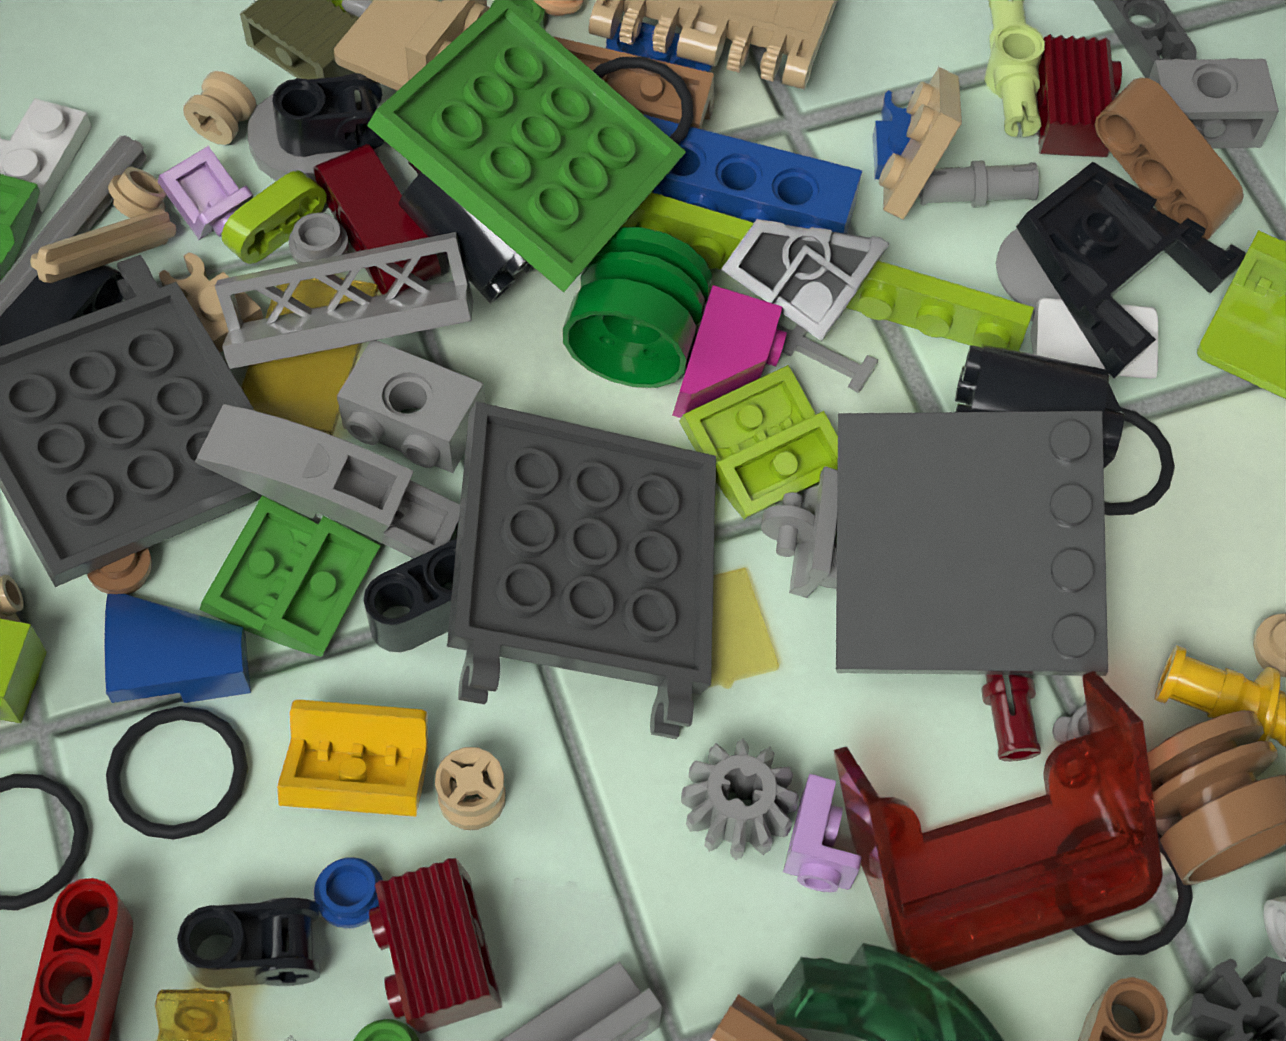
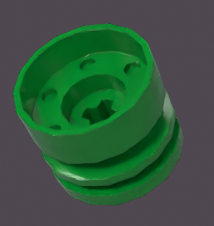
[562,227,712,388]

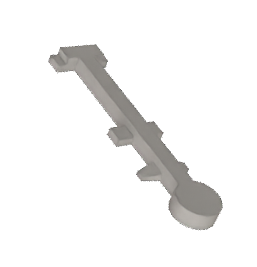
[776,324,878,393]

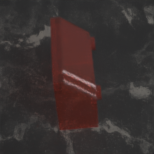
[833,671,1162,974]

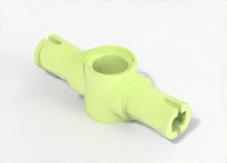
[985,0,1045,137]

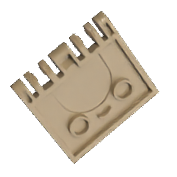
[589,0,838,89]

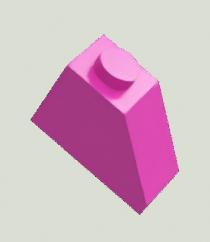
[672,285,787,418]

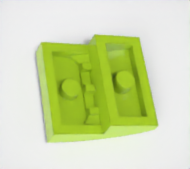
[679,365,838,520]

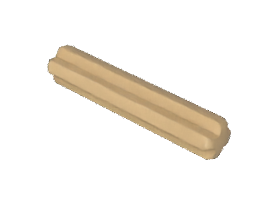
[30,209,177,283]

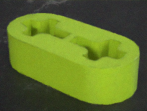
[221,170,326,264]

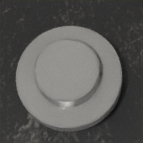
[289,213,349,264]

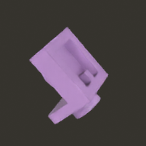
[783,774,862,892]

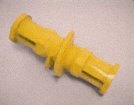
[1154,645,1286,747]

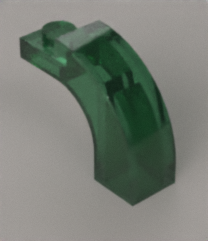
[772,943,1004,1041]

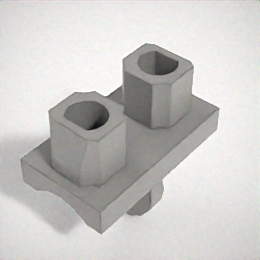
[761,467,838,598]

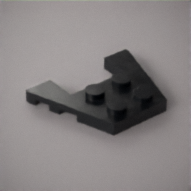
[1016,162,1246,379]

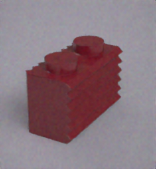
[1036,34,1122,157]
[369,858,502,1034]

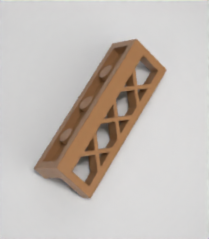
[553,36,714,129]

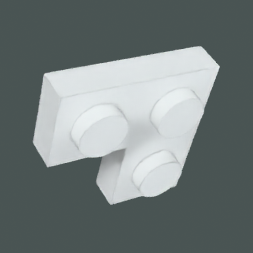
[0,98,92,213]

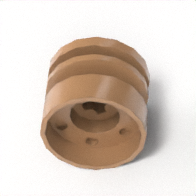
[1125,710,1286,885]

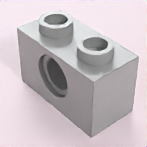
[1149,58,1279,148]
[337,340,485,473]

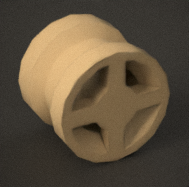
[183,71,257,145]
[435,747,506,830]

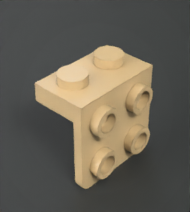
[334,0,490,91]

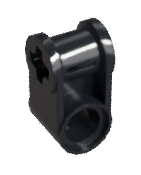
[272,73,385,157]
[177,898,320,988]

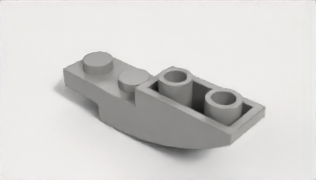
[195,404,460,559]

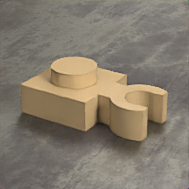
[159,252,263,353]

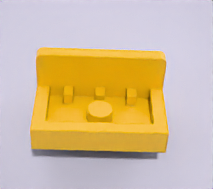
[277,699,428,817]

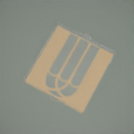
[494,878,627,1014]

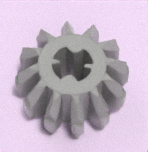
[681,738,799,860]

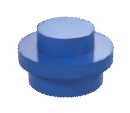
[314,857,383,928]

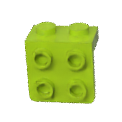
[1197,230,1286,399]

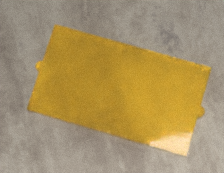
[241,274,378,436]

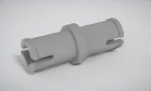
[919,160,1039,207]

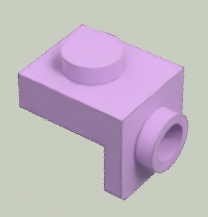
[158,146,254,240]

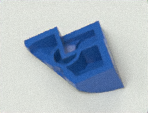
[105,593,251,703]

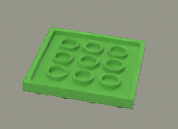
[367,0,686,292]

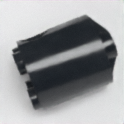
[398,162,534,304]
[955,344,1124,468]

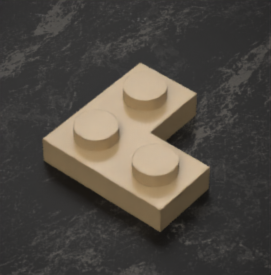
[879,67,962,220]

